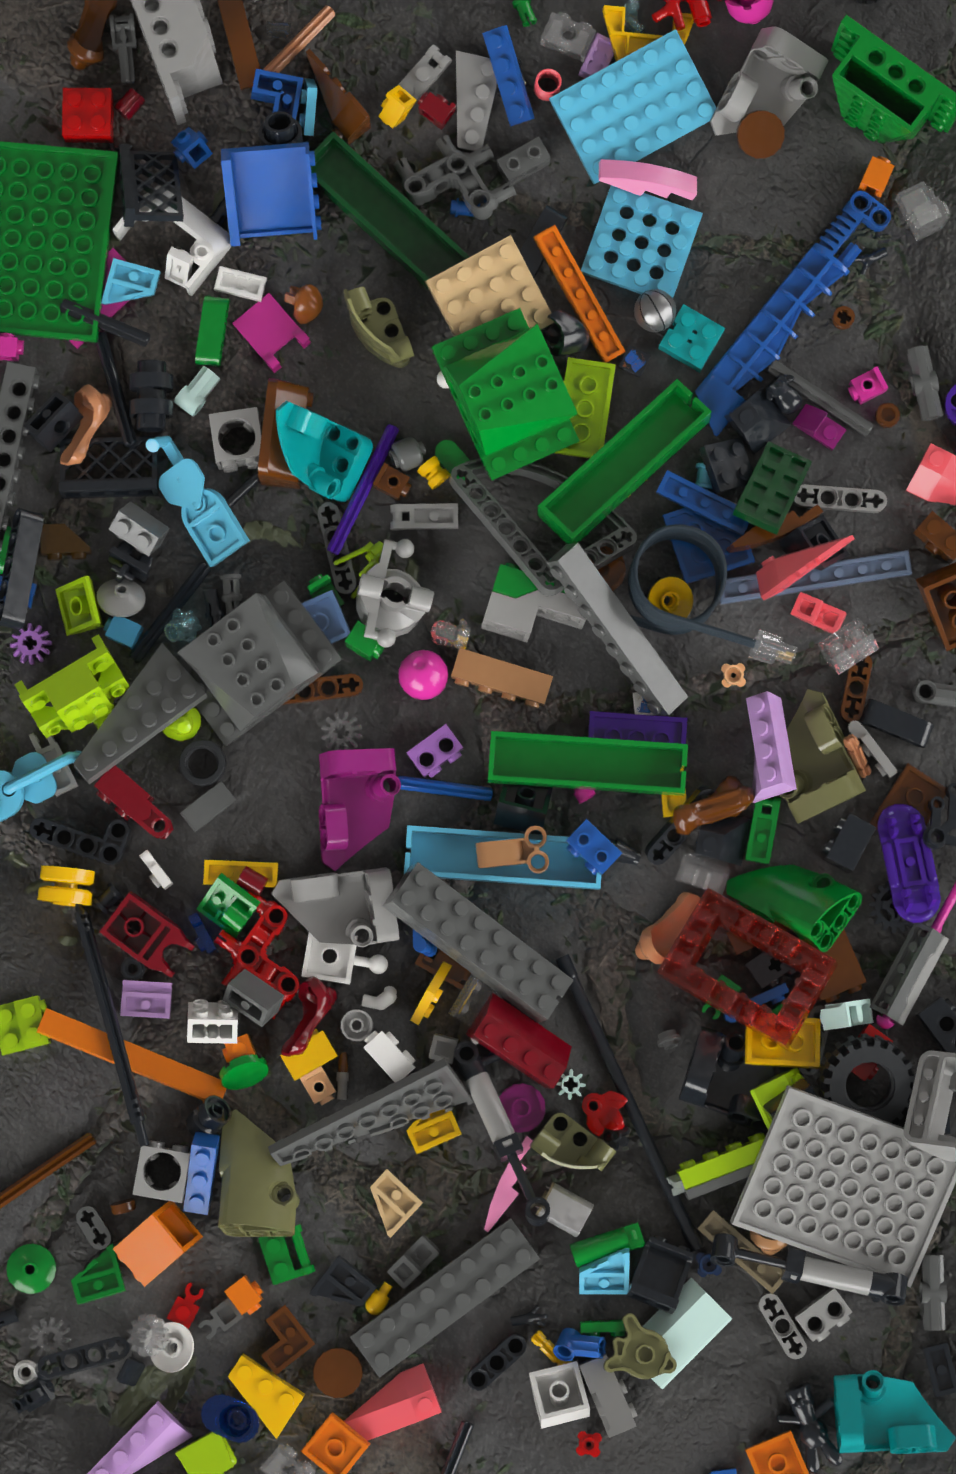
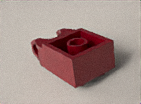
[94,765,174,839]
[100,891,196,978]

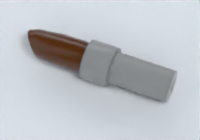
[336,1052,349,1100]

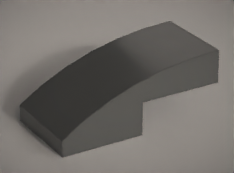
[180,781,236,832]
[387,1234,441,1289]

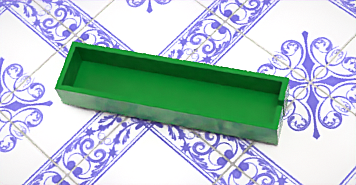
[537,379,712,544]
[488,731,688,796]

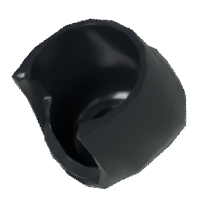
[542,309,590,357]

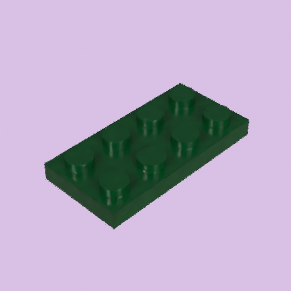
[732,441,812,535]

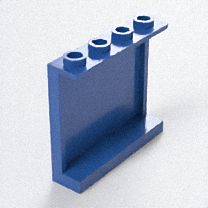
[221,142,322,246]

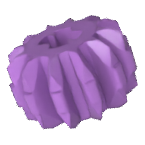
[10,623,52,665]

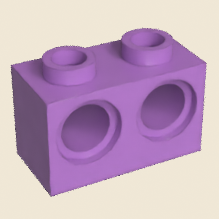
[406,724,463,778]

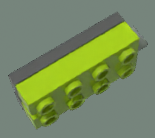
[666,1132,766,1200]

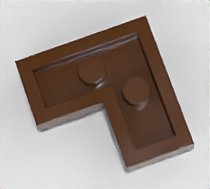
[261,1304,316,1375]

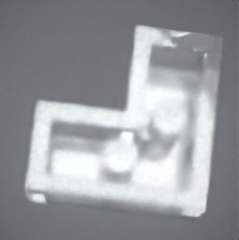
[895,181,950,241]

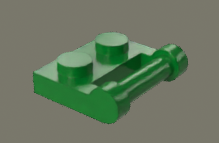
[258,1224,316,1285]

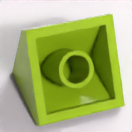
[55,576,104,636]

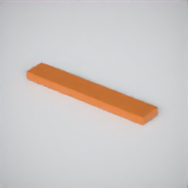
[533,225,626,363]

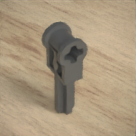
[109,12,138,84]

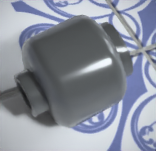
[389,436,426,472]

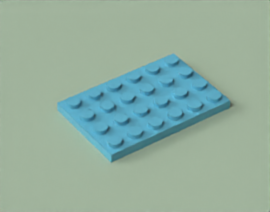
[549,29,716,184]

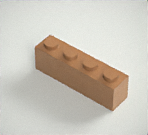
[451,648,553,709]

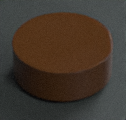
[875,403,900,428]
[110,1198,136,1215]

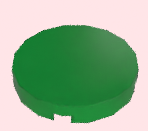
[219,1054,269,1090]

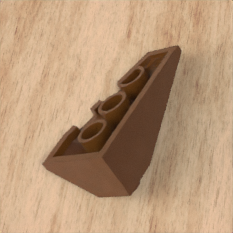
[306,49,371,145]

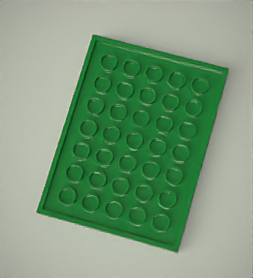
[0,141,119,343]

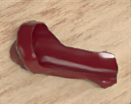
[281,976,337,1057]

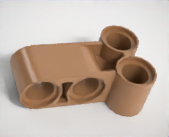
[475,826,549,874]

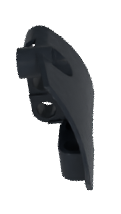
[679,1026,775,1134]

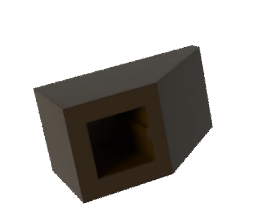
[40,524,92,561]

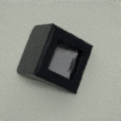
[116,1357,145,1386]

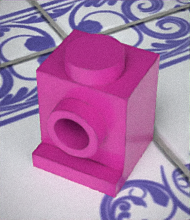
[0,333,24,362]
[848,367,889,405]

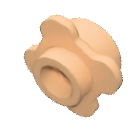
[721,663,746,688]

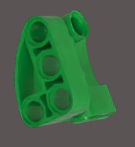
[726,865,862,952]

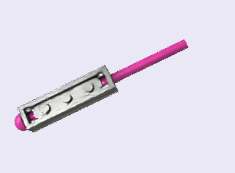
[870,881,956,1029]

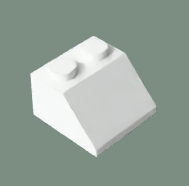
[529,1361,590,1429]

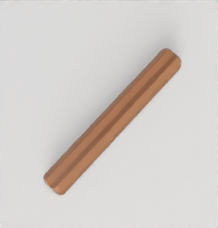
[263,5,335,73]

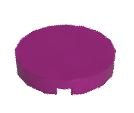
[499,1083,546,1133]

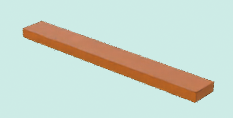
[36,1008,227,1101]

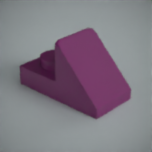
[793,404,846,451]

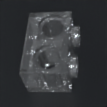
[818,618,879,675]

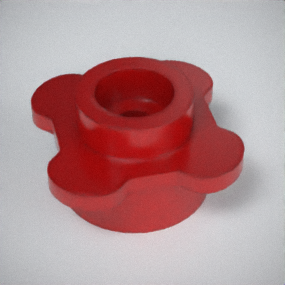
[576,1431,602,1457]

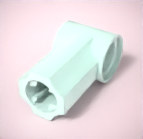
[174,366,220,417]

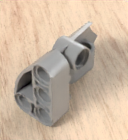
[710,27,828,136]
[271,867,399,947]

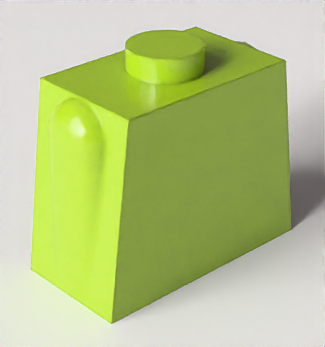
[175,1426,237,1474]

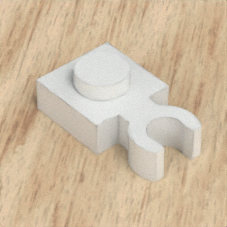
[139,850,173,890]

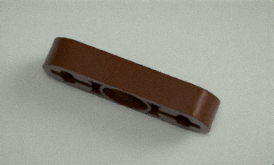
[840,653,872,723]

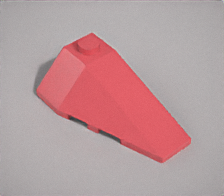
[906,443,956,506]
[756,535,855,601]
[344,1363,442,1441]

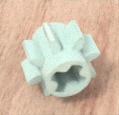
[556,1069,586,1100]

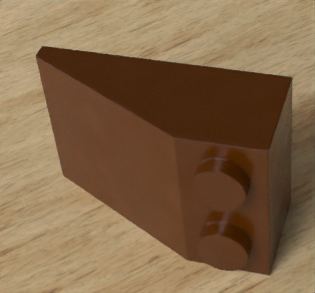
[916,562,956,651]

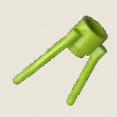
[334,541,391,599]

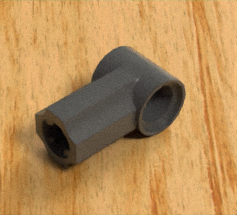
[911,680,956,708]

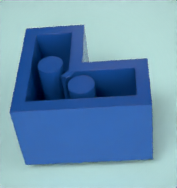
[251,69,303,120]

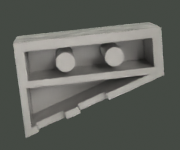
[578,1353,637,1438]

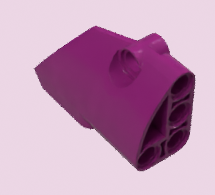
[319,748,401,871]

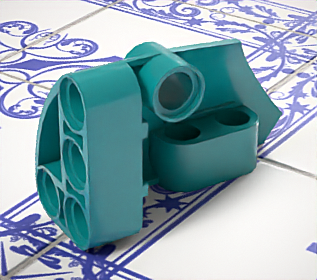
[276,401,373,502]
[834,1370,956,1454]

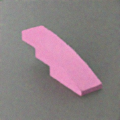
[599,159,697,200]
[484,1136,533,1232]

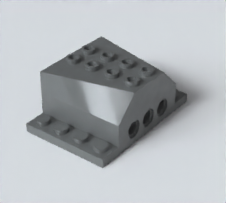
[177,580,343,746]

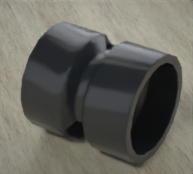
[186,1096,232,1136]

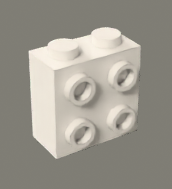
[187,999,238,1043]
[363,1031,416,1082]

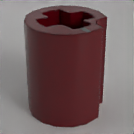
[114,88,146,120]
[236,866,269,896]

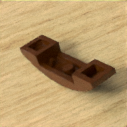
[217,0,260,90]

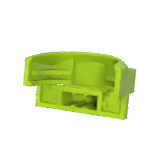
[14,634,130,739]

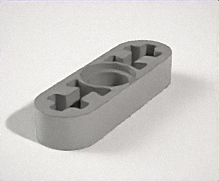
[758,1293,807,1359]

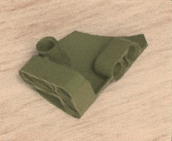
[343,287,414,368]
[780,689,866,824]
[218,1109,300,1237]
[530,1113,616,1172]

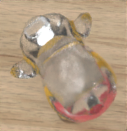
[430,618,471,649]

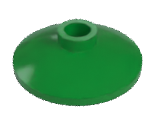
[7,1244,56,1294]

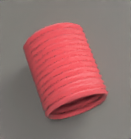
[534,68,562,101]

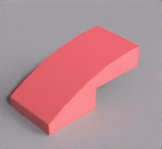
[790,592,847,636]

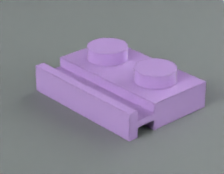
[120,980,173,1019]

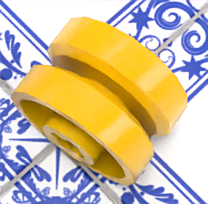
[37,865,95,907]

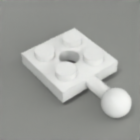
[301,932,388,984]

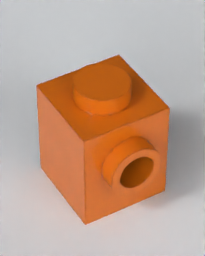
[222,1034,257,1063]
[224,1275,263,1315]

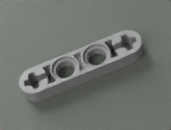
[793,484,887,513]

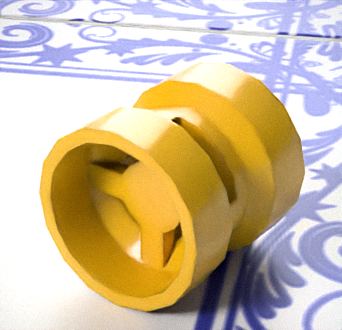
[417,456,450,490]

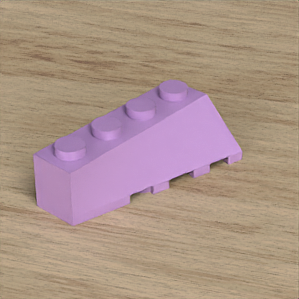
[746,691,797,803]
[87,1401,193,1474]

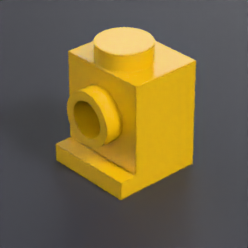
[378,85,417,129]

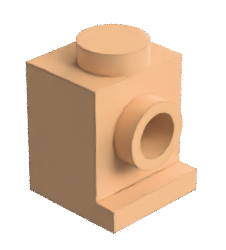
[300,1066,337,1106]

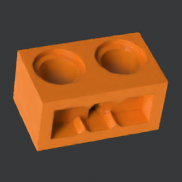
[857,156,895,201]

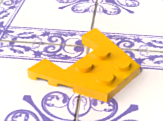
[602,5,694,61]

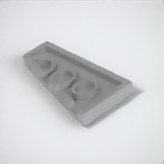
[456,50,498,153]

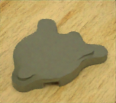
[603,1313,677,1379]

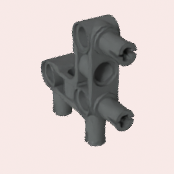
[393,135,517,220]

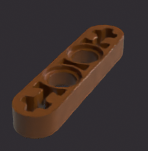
[283,674,364,705]

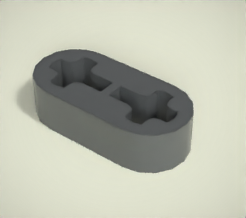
[76,1206,112,1250]

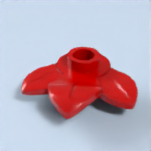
[582,1091,628,1136]

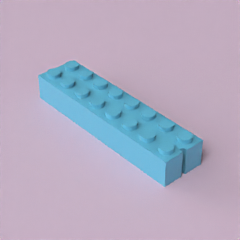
[404,825,601,890]

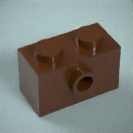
[913,511,956,564]

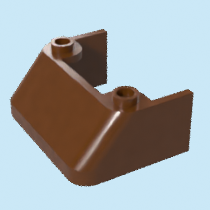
[258,378,314,489]

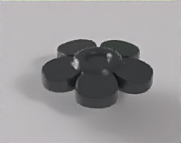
[604,1125,630,1151]

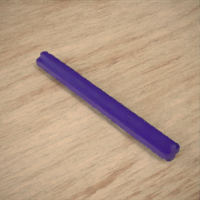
[327,424,399,555]

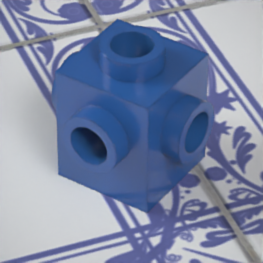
[171,127,213,169]

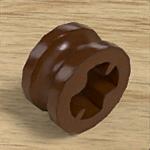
[832,306,855,330]

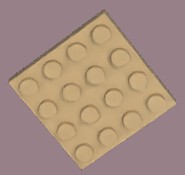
[425,235,554,336]

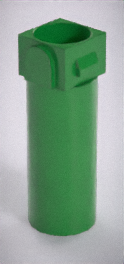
[569,1223,645,1267]

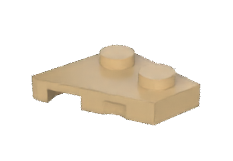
[370,1169,423,1238]

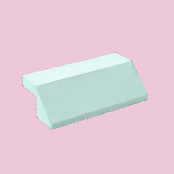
[642,1277,732,1389]

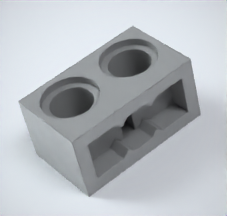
[793,1288,852,1342]

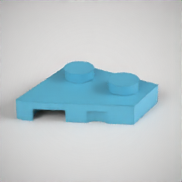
[299,78,317,136]

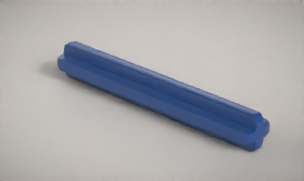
[398,776,493,801]

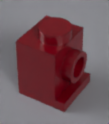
[418,92,456,130]

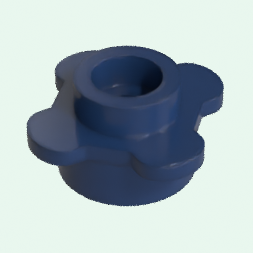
[696,1252,722,1277]

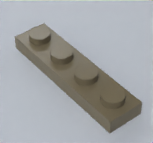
[697,1210,783,1294]

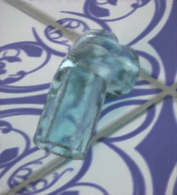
[623,0,646,33]

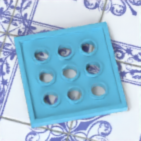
[581,185,703,298]

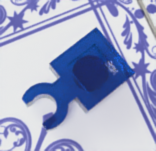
[188,912,218,954]

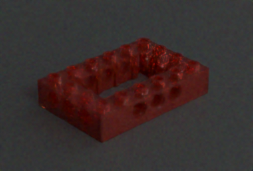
[657,887,838,1050]

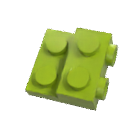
[0,996,51,1056]

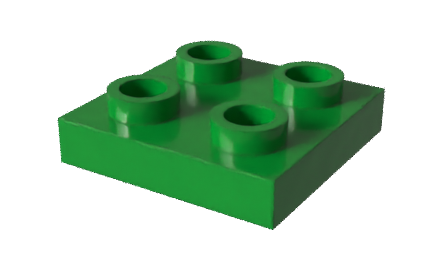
[197,873,261,938]

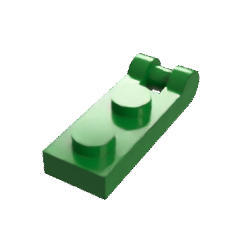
[745,796,781,865]

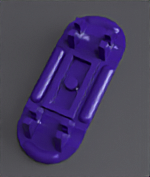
[877,804,941,923]

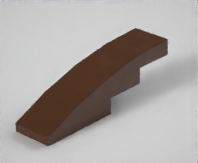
[726,504,823,553]

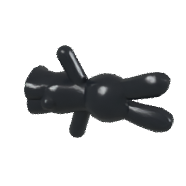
[776,1382,843,1474]

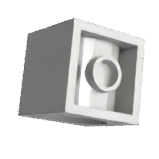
[209,407,262,473]
[132,1140,191,1203]

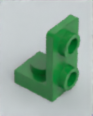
[307,574,345,607]

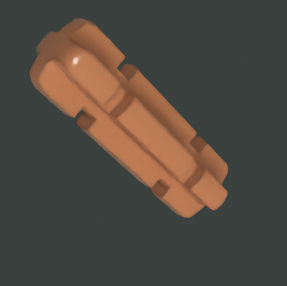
[843,734,871,778]

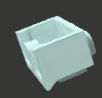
[820,999,874,1030]

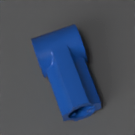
[553,1328,606,1361]

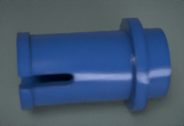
[450,198,480,217]

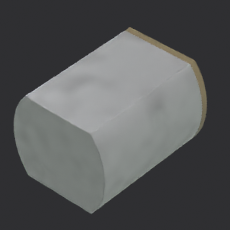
[535,1182,594,1237]

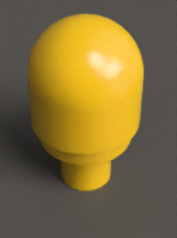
[365,1282,392,1315]

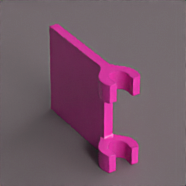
[232,293,311,373]

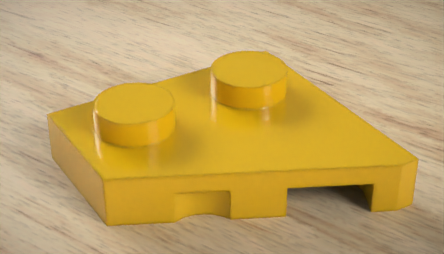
[410,961,452,1025]
[407,1109,462,1154]

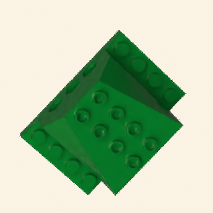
[831,15,956,144]
[431,308,579,481]

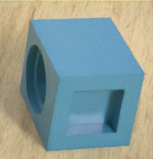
[104,616,144,649]

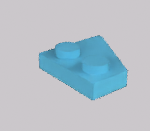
[101,258,161,305]
[579,1248,630,1294]

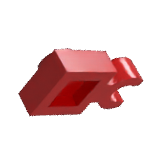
[167,1282,205,1329]

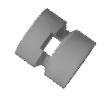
[341,1009,374,1041]

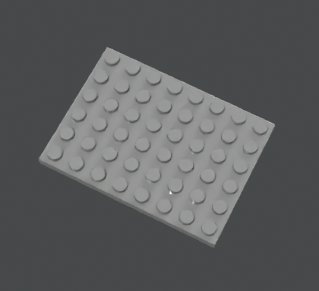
[730,1085,956,1288]

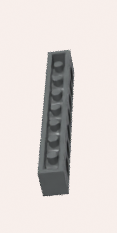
[0,362,41,552]

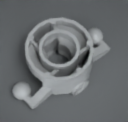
[356,539,434,648]

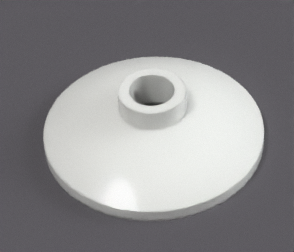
[149,1322,194,1373]

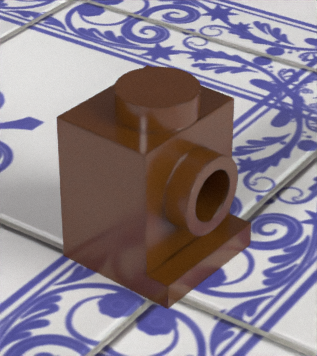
[373,463,412,501]

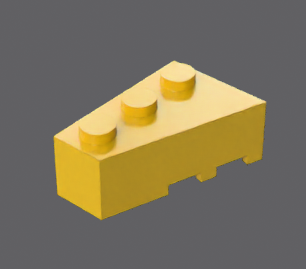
[228,1353,305,1439]

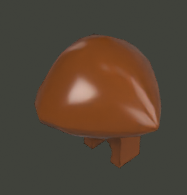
[284,284,323,324]

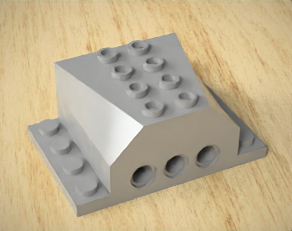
[130,0,223,125]

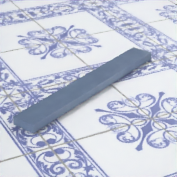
[720,550,912,605]

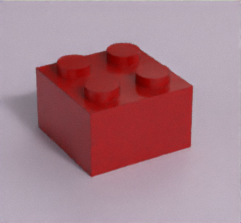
[62,88,114,143]

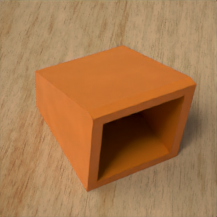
[113,1201,203,1287]

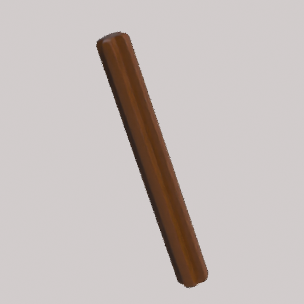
[0,1132,96,1209]

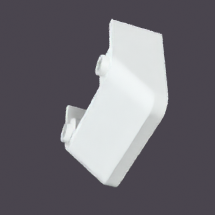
[113,185,231,296]

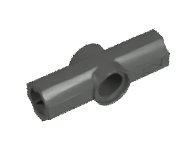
[907,345,943,421]
[920,1254,947,1331]

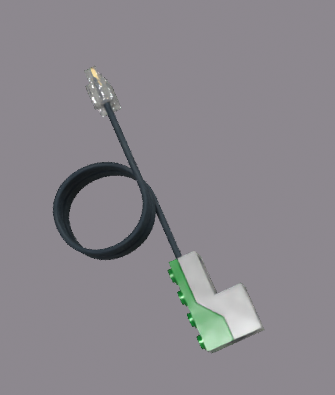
[481,524,798,665]

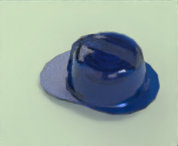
[201,1394,260,1443]

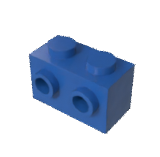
[566,819,622,875]

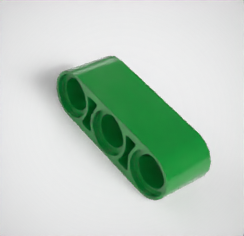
[195,296,229,367]

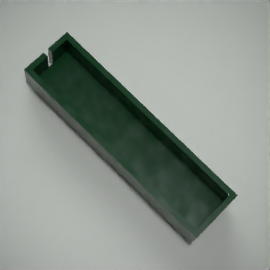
[311,131,470,291]

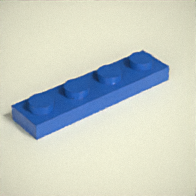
[482,25,535,126]
[656,470,749,536]

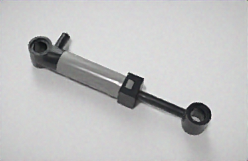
[454,1041,550,1226]
[710,1233,908,1306]

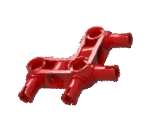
[214,891,300,1019]

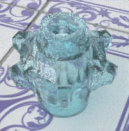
[164,608,201,643]

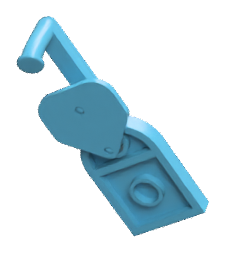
[146,435,250,567]
[0,751,81,822]

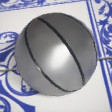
[634,289,676,332]

